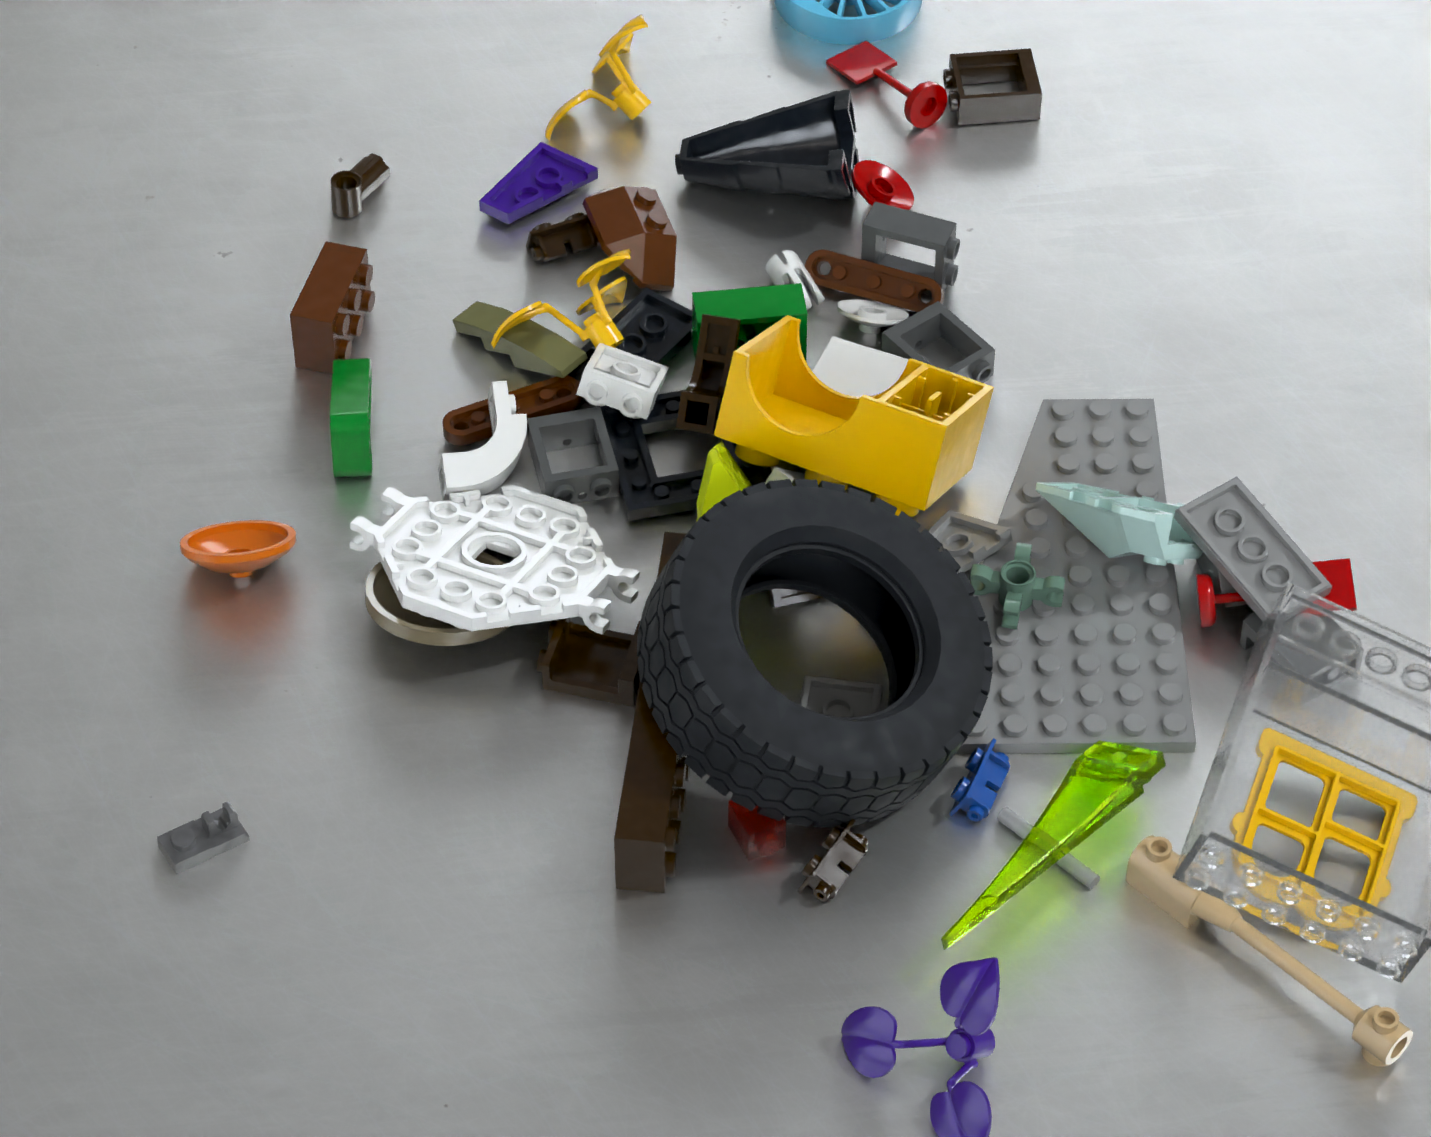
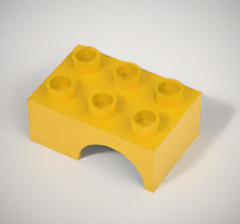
[714,315,994,517]

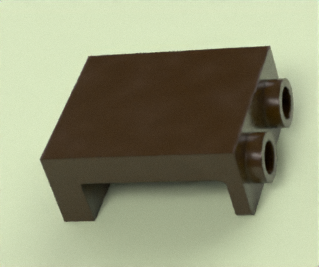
[537,618,640,707]

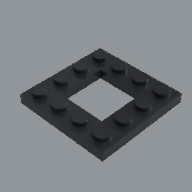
[597,390,772,521]

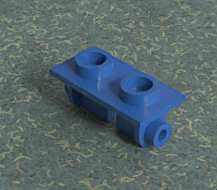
[949,738,1010,822]

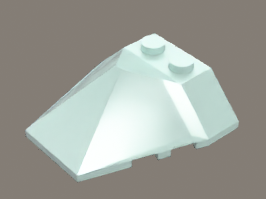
[1036,482,1203,566]

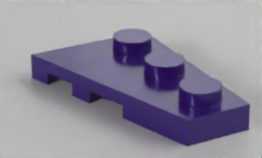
[479,142,598,224]

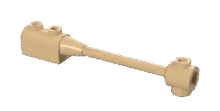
[1125,835,1413,1066]

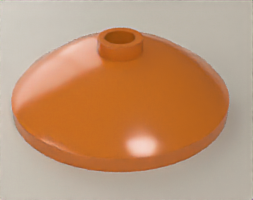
[180,520,296,578]

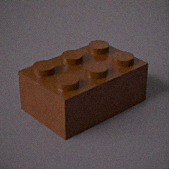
[290,241,375,374]

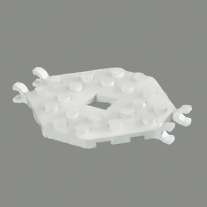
[350,485,640,635]

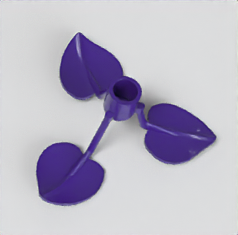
[841,957,1000,1137]

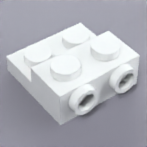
[576,343,669,420]

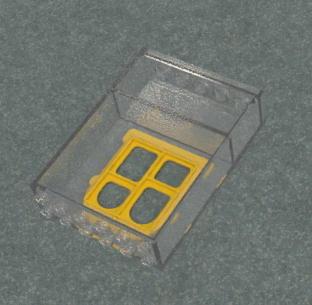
[1172,582,1431,983]

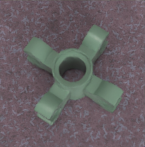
[970,542,1065,630]

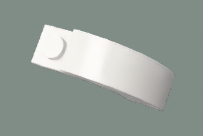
[438,381,527,501]

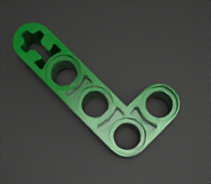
[330,358,372,478]

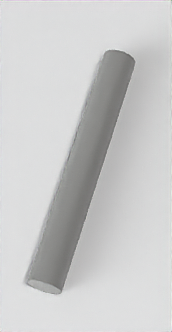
[997,807,1100,889]

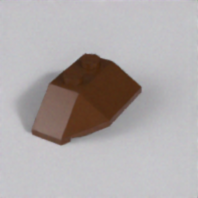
[582,186,677,292]

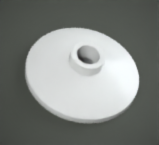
[837,299,909,334]

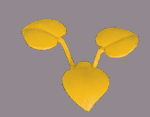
[545,15,651,141]
[491,249,631,349]

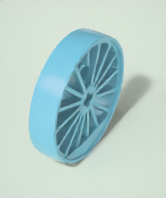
[774,0,922,45]

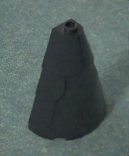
[675,89,859,200]

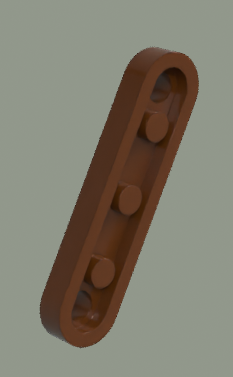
[805,249,944,312]
[442,375,582,446]

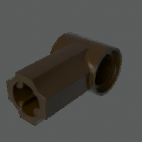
[331,153,390,218]

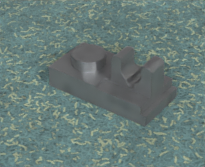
[157,802,250,875]

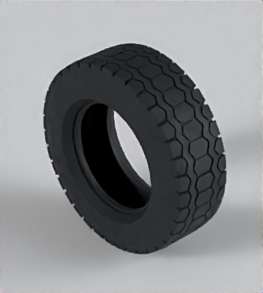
[637,479,993,828]

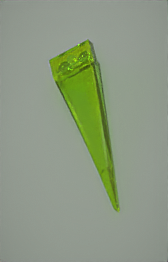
[941,740,1166,950]

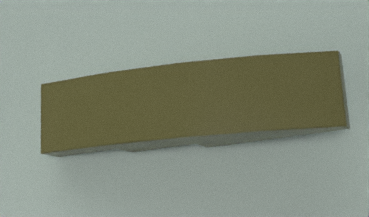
[452,301,588,378]

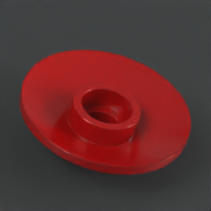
[851,160,914,210]

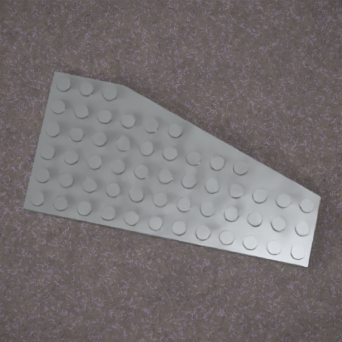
[956,399,1196,754]

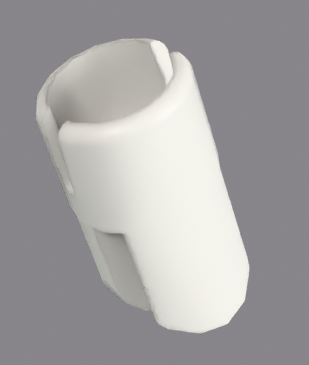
[766,250,824,310]

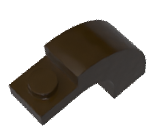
[676,314,741,435]

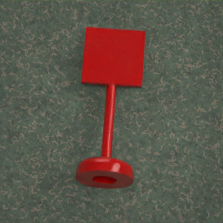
[826,41,948,129]
[1196,558,1357,628]

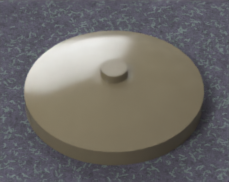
[365,552,509,646]

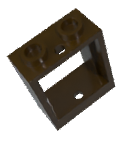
[943,48,1042,125]

